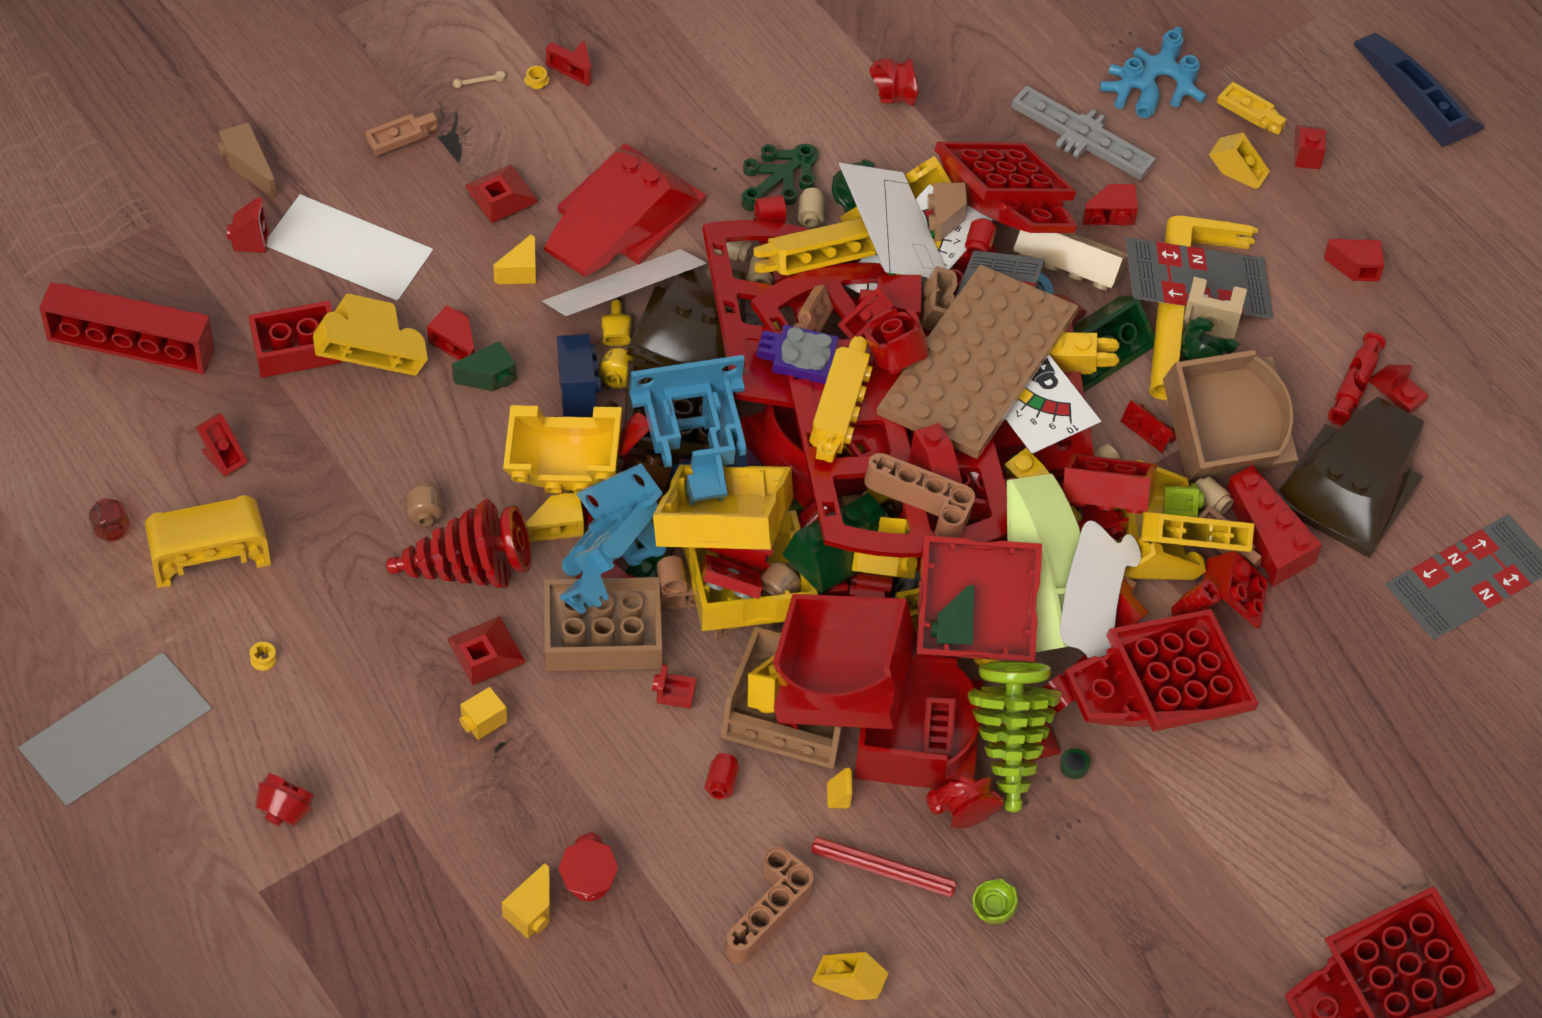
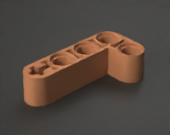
[864,453,975,538]
[657,556,696,610]
[725,846,814,964]

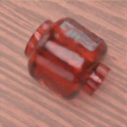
[88,498,130,542]

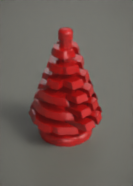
[386,499,532,589]

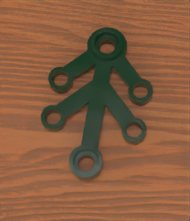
[741,144,818,211]

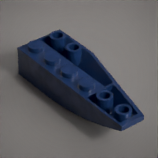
[1354,33,1485,147]

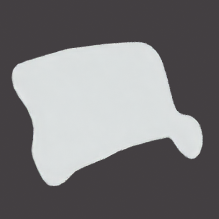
[1060,521,1141,659]

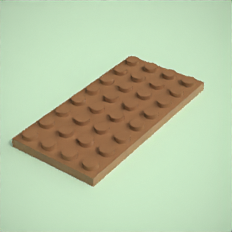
[877,264,1078,459]

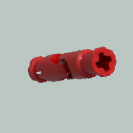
[1328,332,1386,426]

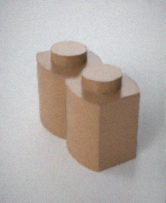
[920,266,957,331]

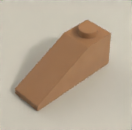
[216,122,277,197]

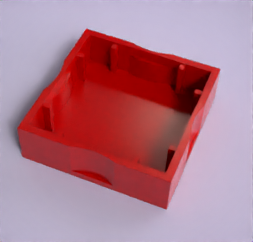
[915,536,1042,662]

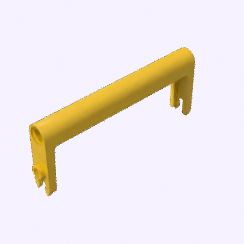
[1149,216,1258,401]

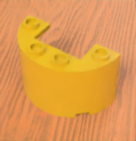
[503,405,623,494]

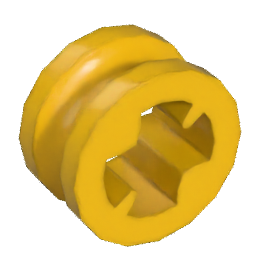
[249,642,277,671]

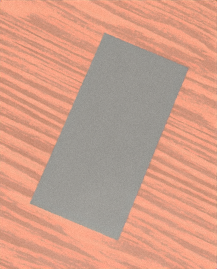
[18,652,212,806]

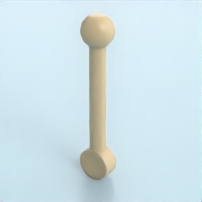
[453,71,505,89]

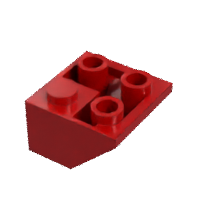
[465,164,538,223]
[1204,551,1268,628]
[447,616,525,686]

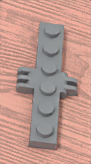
[1011,85,1156,181]

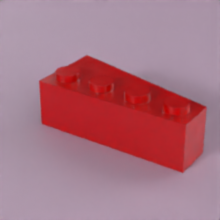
[1227,465,1322,587]

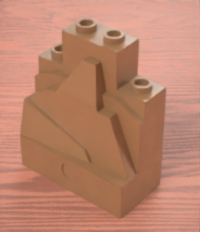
[721,627,848,769]

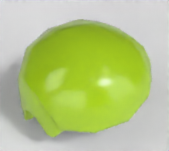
[972,879,1018,925]

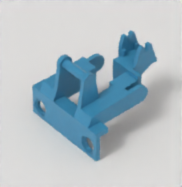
[629,355,746,506]
[559,463,666,614]

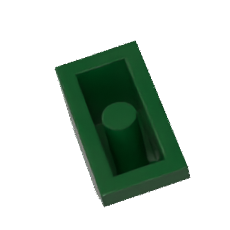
[452,341,517,391]
[930,585,974,645]

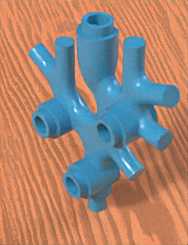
[1100,26,1207,119]

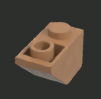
[927,183,967,241]

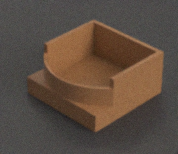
[1163,350,1298,483]

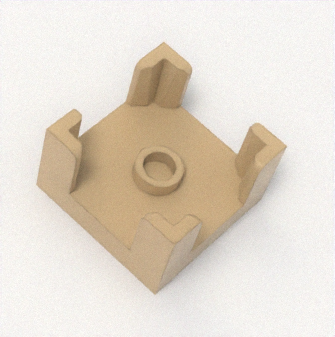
[1182,277,1247,339]

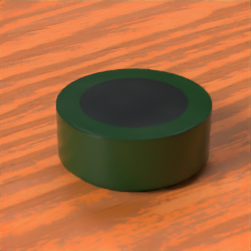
[1059,749,1090,779]

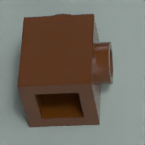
[625,453,671,495]

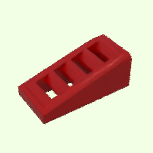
[922,697,956,757]

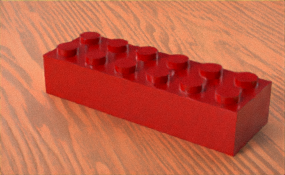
[39,282,215,374]

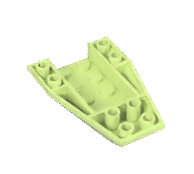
[1007,474,1081,653]

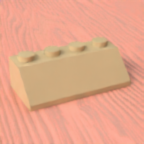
[1013,230,1128,291]

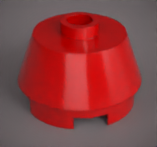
[255,773,315,827]

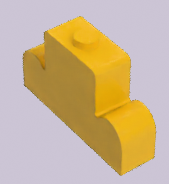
[313,293,428,376]
[1141,512,1254,552]

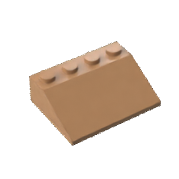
[544,577,662,671]

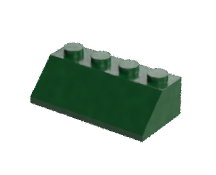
[1073,296,1155,392]
[782,493,889,595]

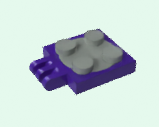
[756,324,838,384]

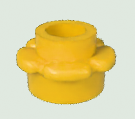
[524,66,550,89]

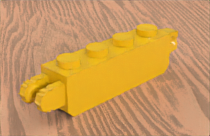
[754,218,877,275]
[1049,333,1119,374]
[809,336,873,463]

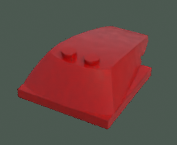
[934,141,1077,233]
[544,143,706,277]
[1064,609,1259,732]
[1284,886,1495,1018]

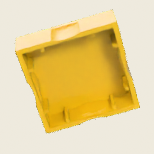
[653,465,794,550]
[683,510,818,631]

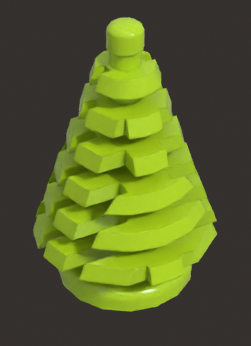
[968,661,1061,813]

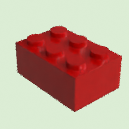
[248,300,342,378]
[1063,454,1157,514]

